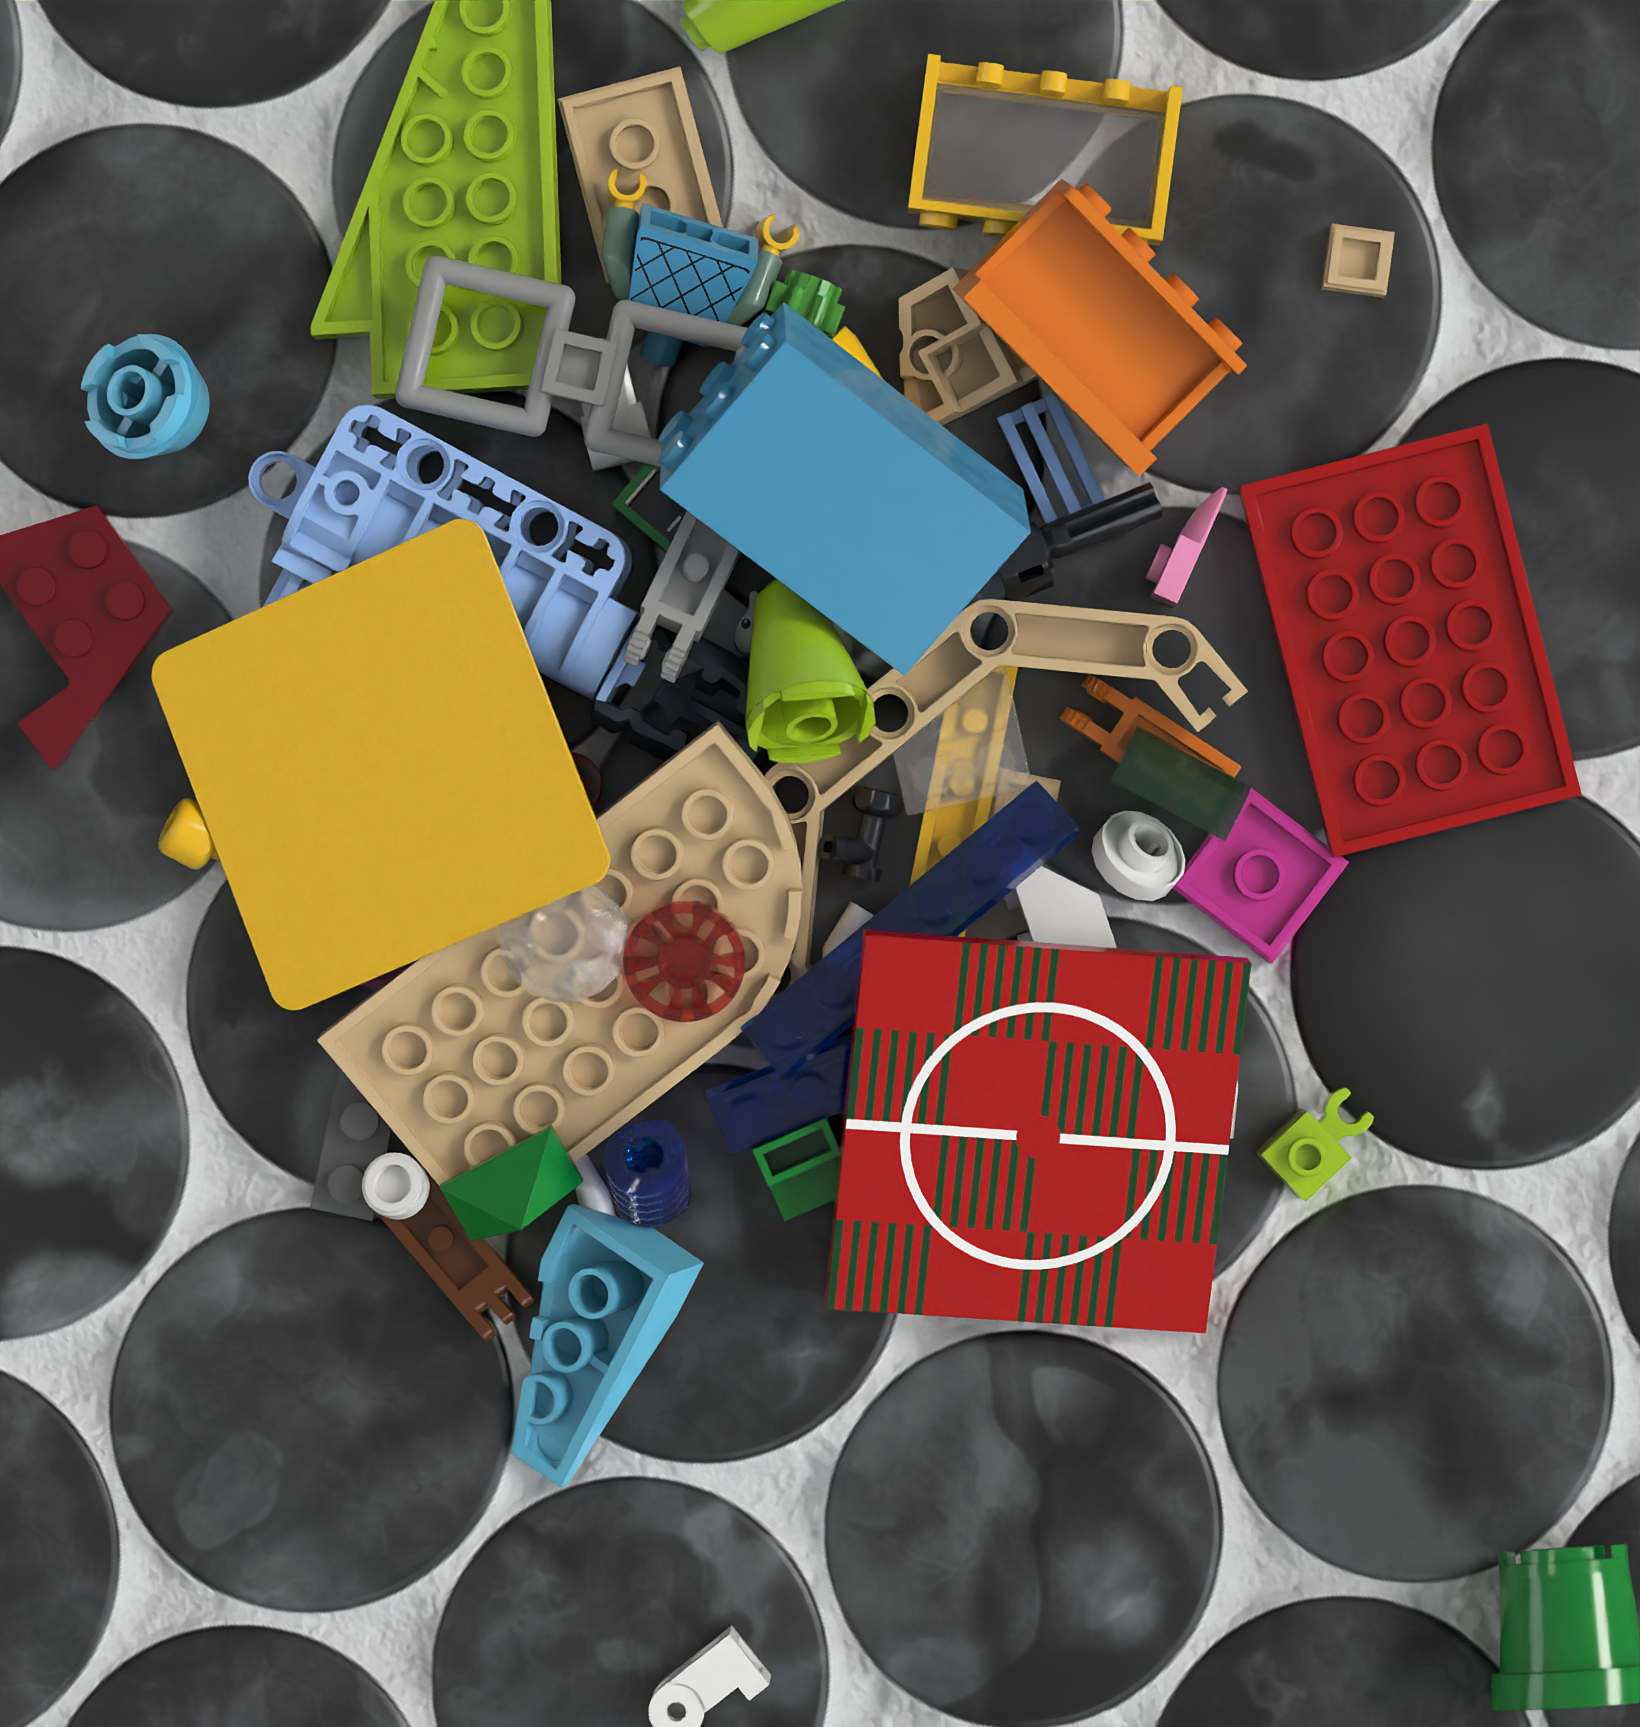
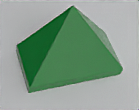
[439,1125,584,1242]

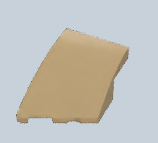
[898,266,1039,425]

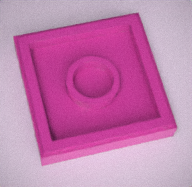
[1172,785,1349,964]

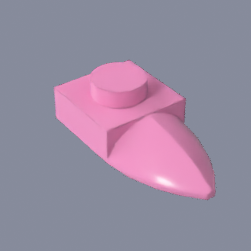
[1145,487,1228,608]

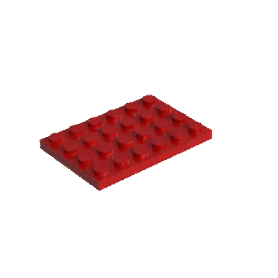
[1238,423,1582,858]

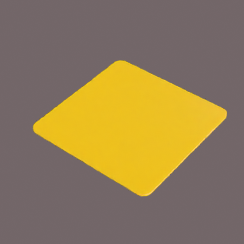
[151,519,610,1010]

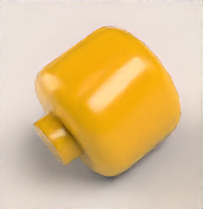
[158,798,219,870]

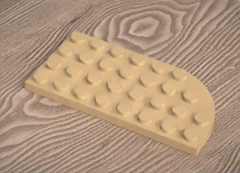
[317,720,803,1186]

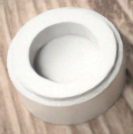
[362,1153,430,1220]

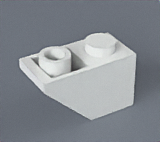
[996,854,1117,948]

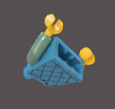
[602,168,800,367]

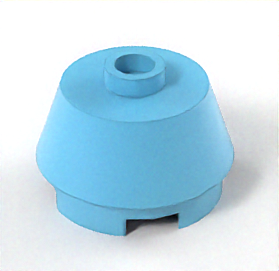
[81,334,210,459]

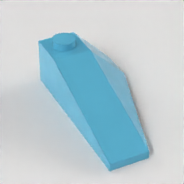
[511,1204,704,1488]

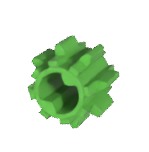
[763,269,845,338]

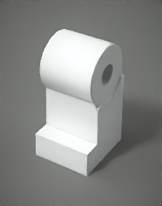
[648,1625,771,1727]

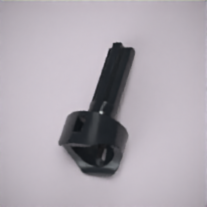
[997,482,1163,601]

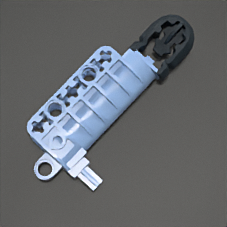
[248,404,763,762]

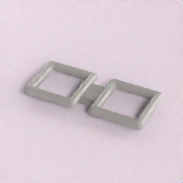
[395,256,748,467]

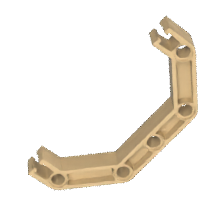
[760,599,1248,1058]

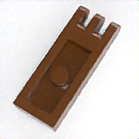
[375,1169,536,1342]

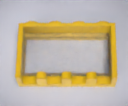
[907,54,1183,246]

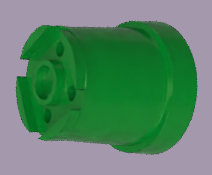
[1491,1544,1640,1711]

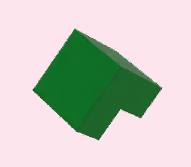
[752,1115,840,1221]

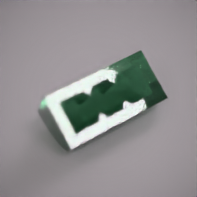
[1107,725,1251,842]

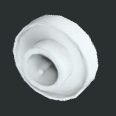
[1092,810,1186,901]

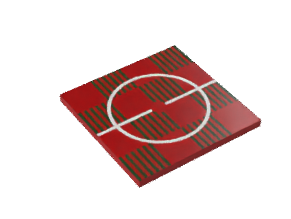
[824,929,1252,1333]

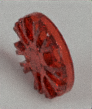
[623,900,746,1022]

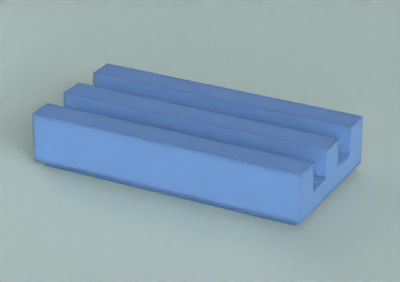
[996,392,1105,524]

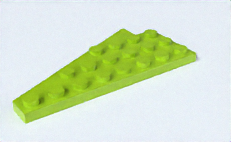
[311,0,562,399]

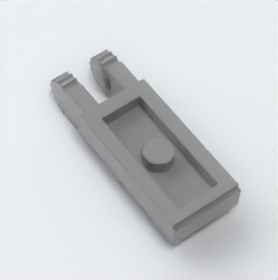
[623,511,741,683]

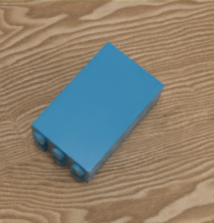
[658,302,1031,676]

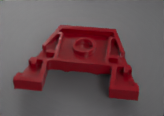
[0,505,174,770]

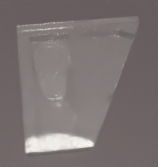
[893,667,1033,816]

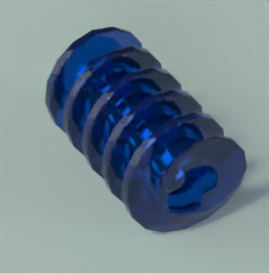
[604,1119,692,1228]

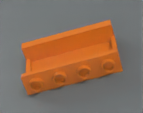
[952,179,1247,476]

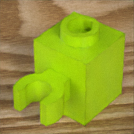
[1255,1087,1374,1202]

